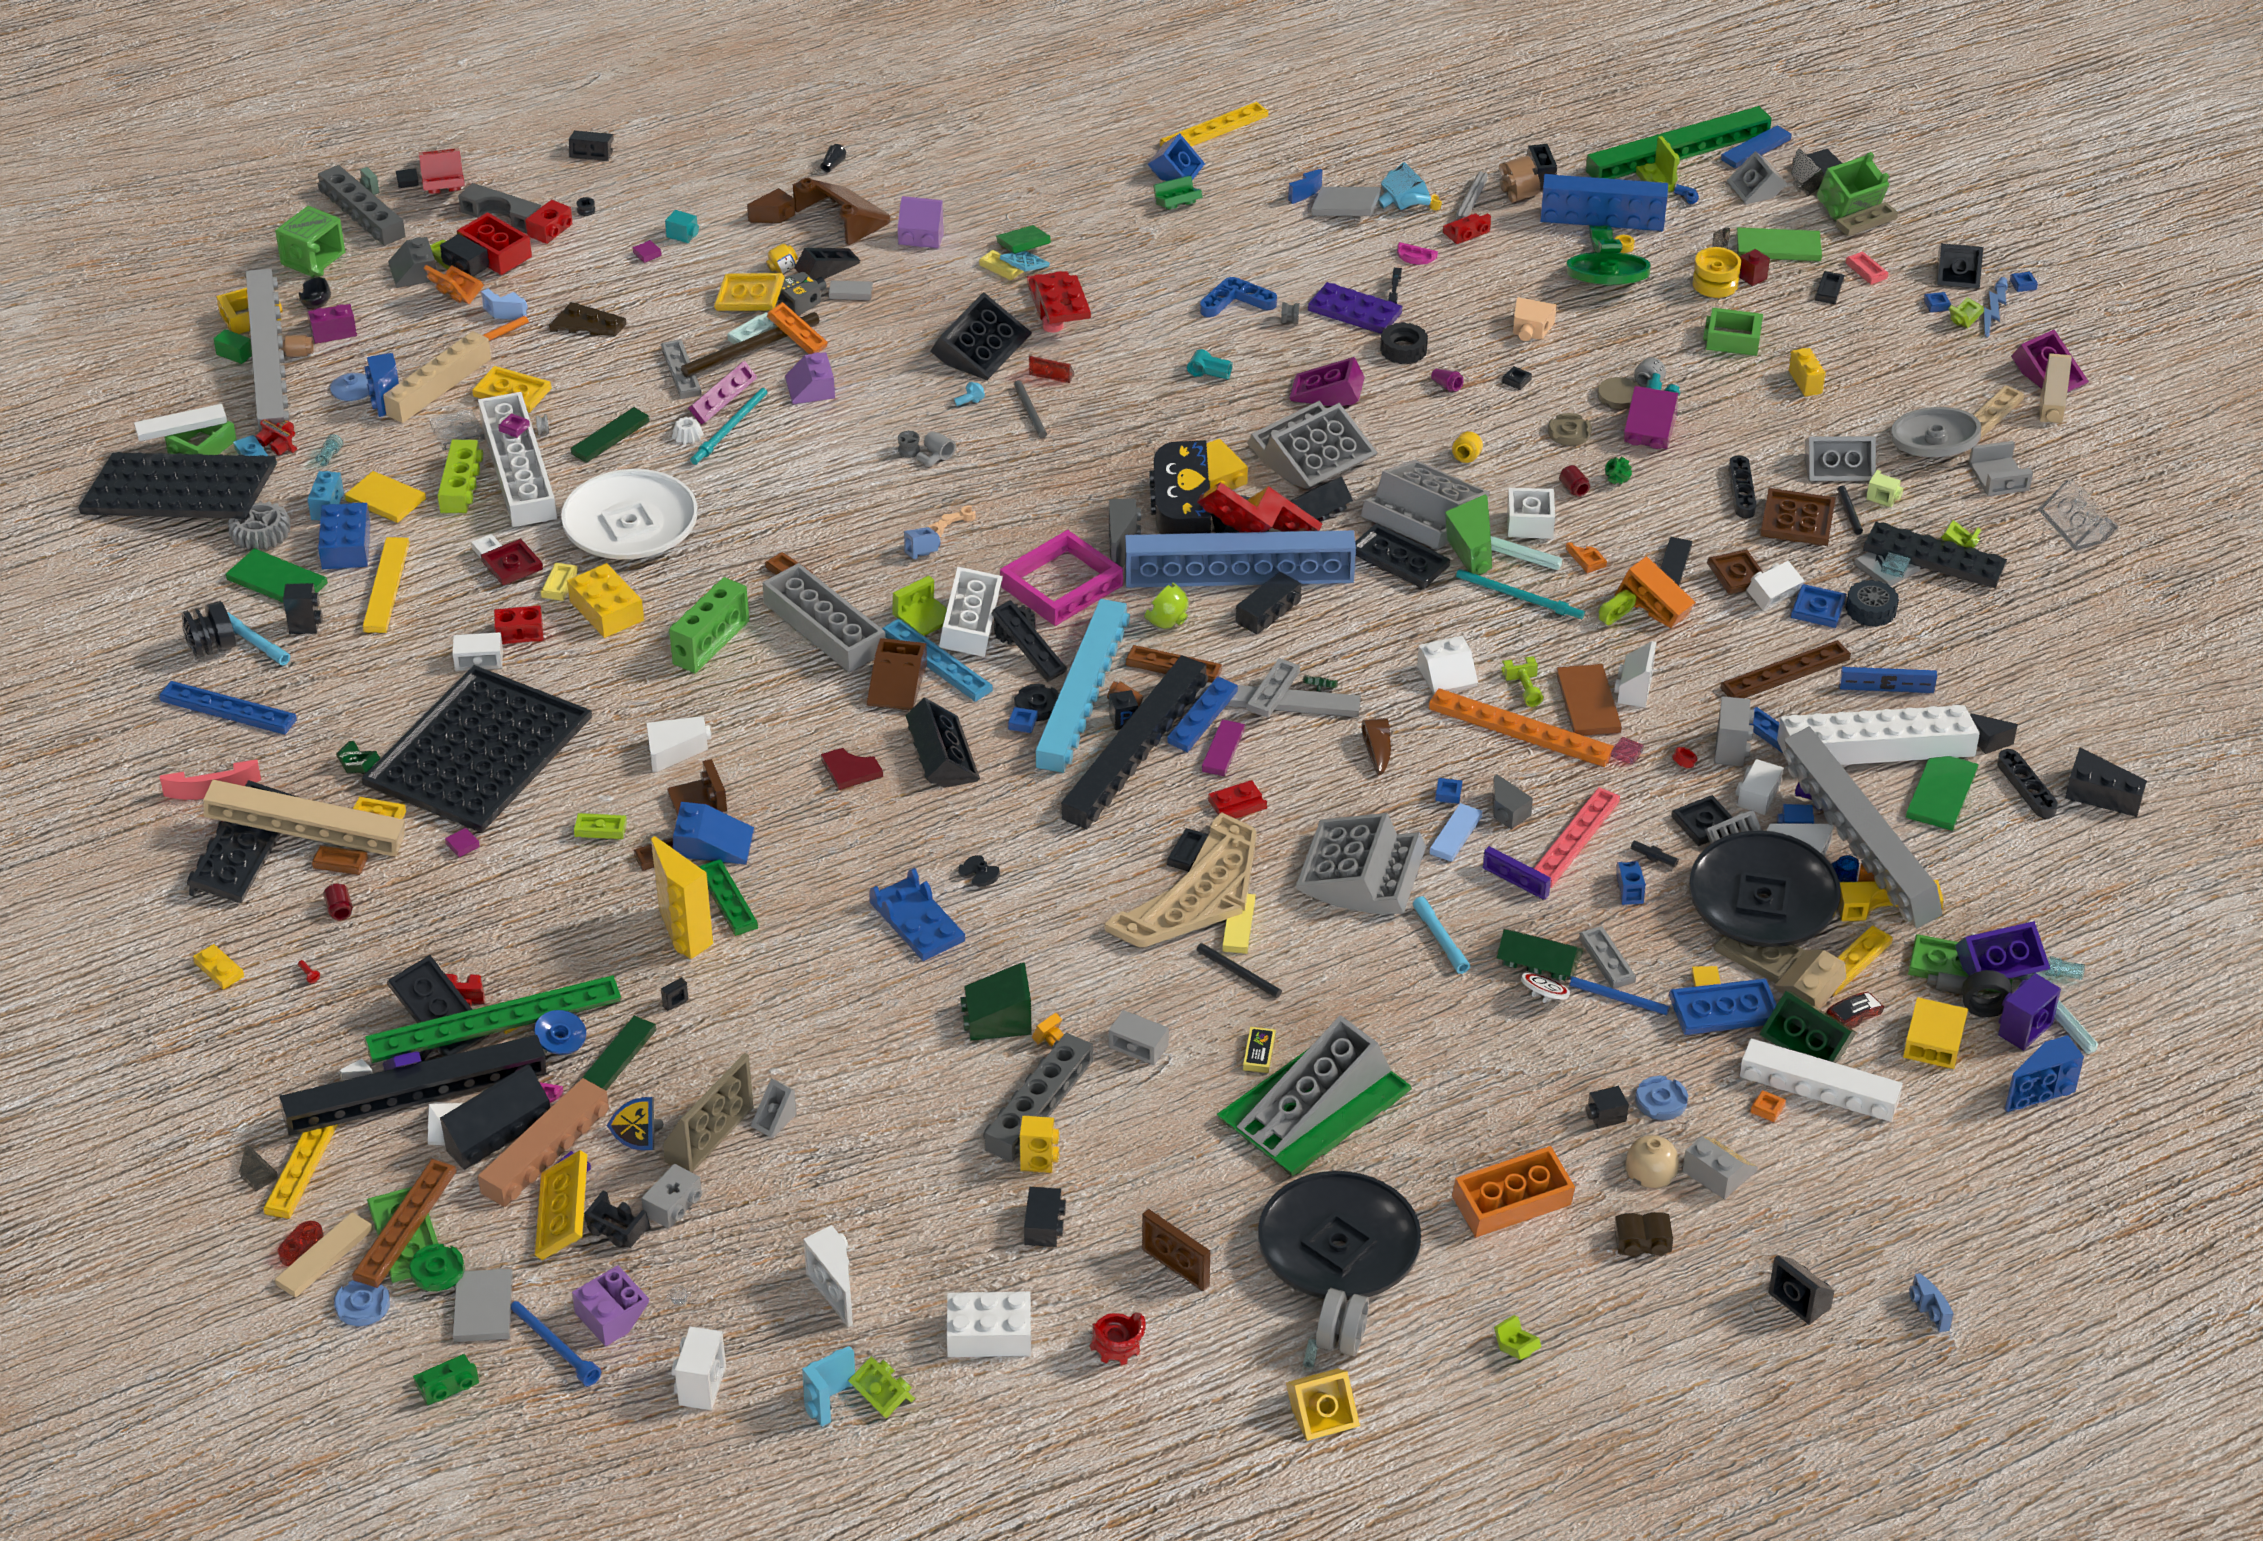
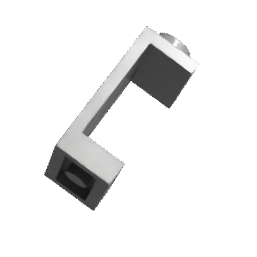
[1969,441,2033,496]

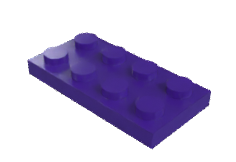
[1308,282,1403,334]

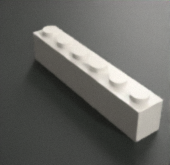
[1740,1038,1903,1122]

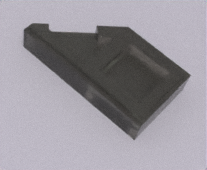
[1712,227,1730,249]
[239,1145,278,1191]

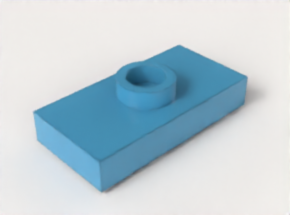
[233,435,268,456]

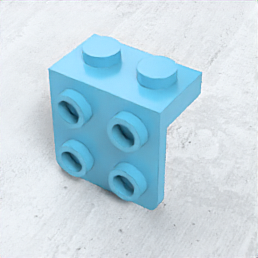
[802,1346,855,1427]

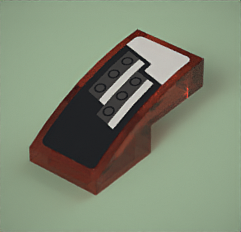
[1826,991,1885,1027]

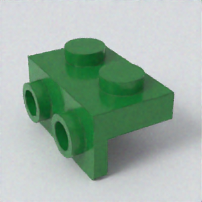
[1153,176,1203,209]

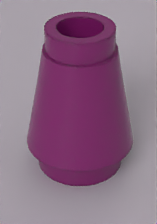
[1431,368,1464,392]

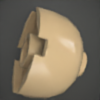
[1625,1135,1679,1188]

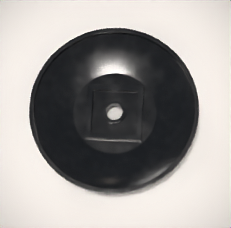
[1689,831,1841,947]
[1258,1171,1421,1300]

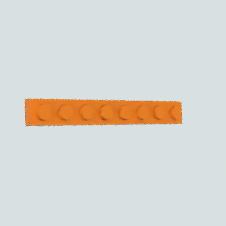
[1429,688,1614,768]

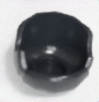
[299,277,331,309]

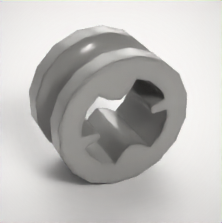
[536,414,549,435]

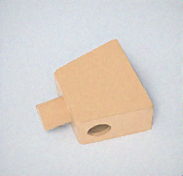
[1513,297,1557,341]

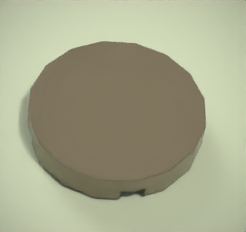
[1598,377,1639,410]
[1548,413,1592,446]

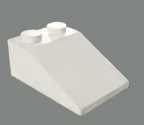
[803,1225,853,1328]

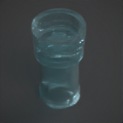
[315,434,344,466]
[2045,956,2085,980]

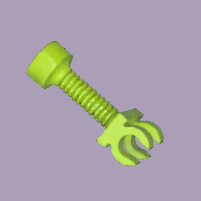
[1501,656,1544,707]

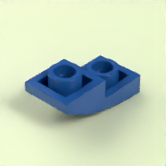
[1288,168,1323,204]

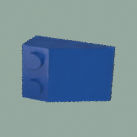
[673,802,754,865]

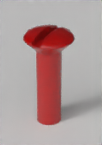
[298,960,320,983]

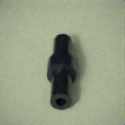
[1630,840,1679,868]

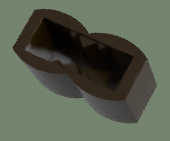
[1614,1212,1673,1256]

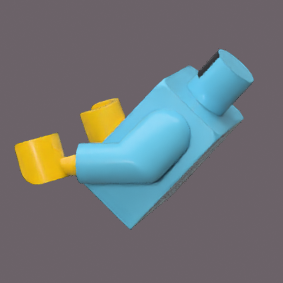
[1378,162,1442,211]

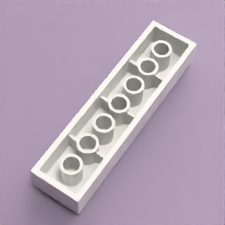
[478,392,557,527]
[1777,705,1980,765]

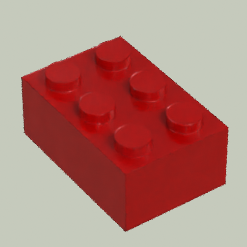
[457,212,532,275]

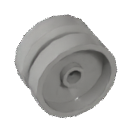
[1316,1288,1369,1357]

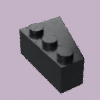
[2065,747,2147,817]

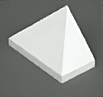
[428,1102,462,1146]

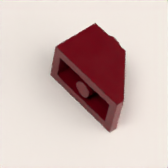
[1739,249,1770,286]

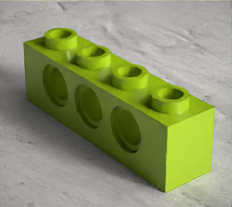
[438,439,483,513]

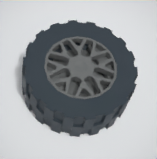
[1846,580,1899,627]

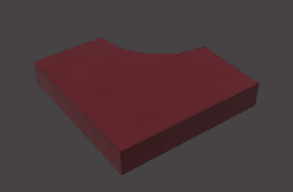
[821,748,883,790]

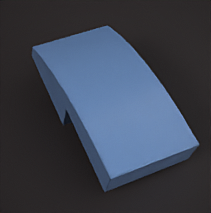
[1909,1273,1954,1332]

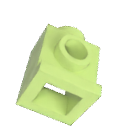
[1866,470,1904,507]

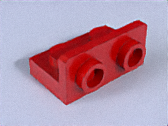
[1442,213,1491,245]

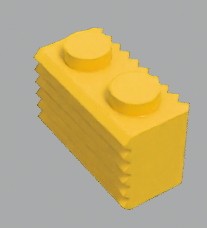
[1788,348,1826,397]

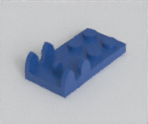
[869,868,965,961]

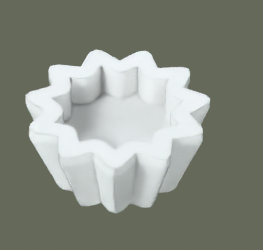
[672,417,704,445]

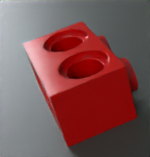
[494,605,544,644]

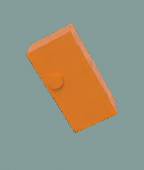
[1452,1146,1575,1238]

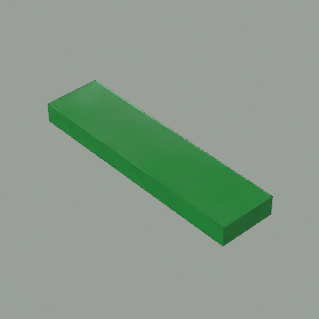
[698,859,758,936]

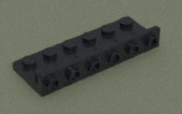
[187,780,298,904]

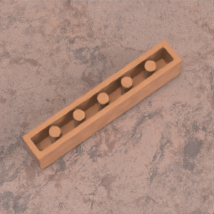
[478,1078,609,1207]

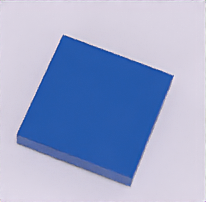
[1791,584,1847,628]

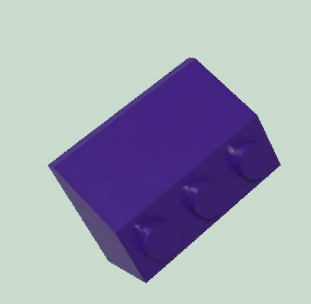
[1955,921,2051,979]

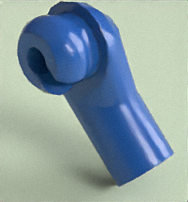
[1674,184,1699,204]

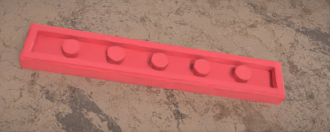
[1534,787,1620,888]

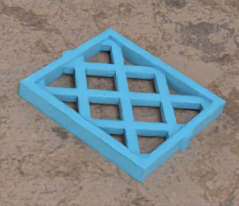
[1000,251,1050,272]

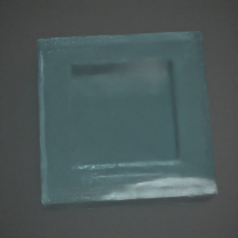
[1881,552,1911,578]

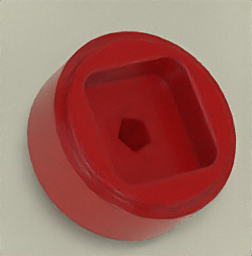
[1672,747,1698,768]

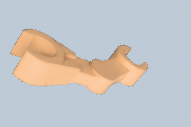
[927,505,975,538]

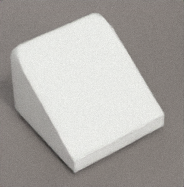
[339,1059,373,1081]

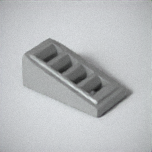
[1705,810,1762,844]

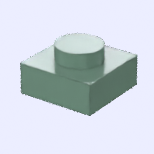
[360,167,380,195]

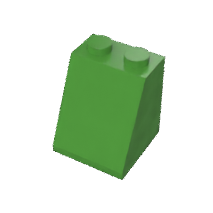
[1445,494,1492,575]

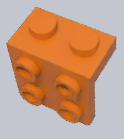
[423,265,484,305]

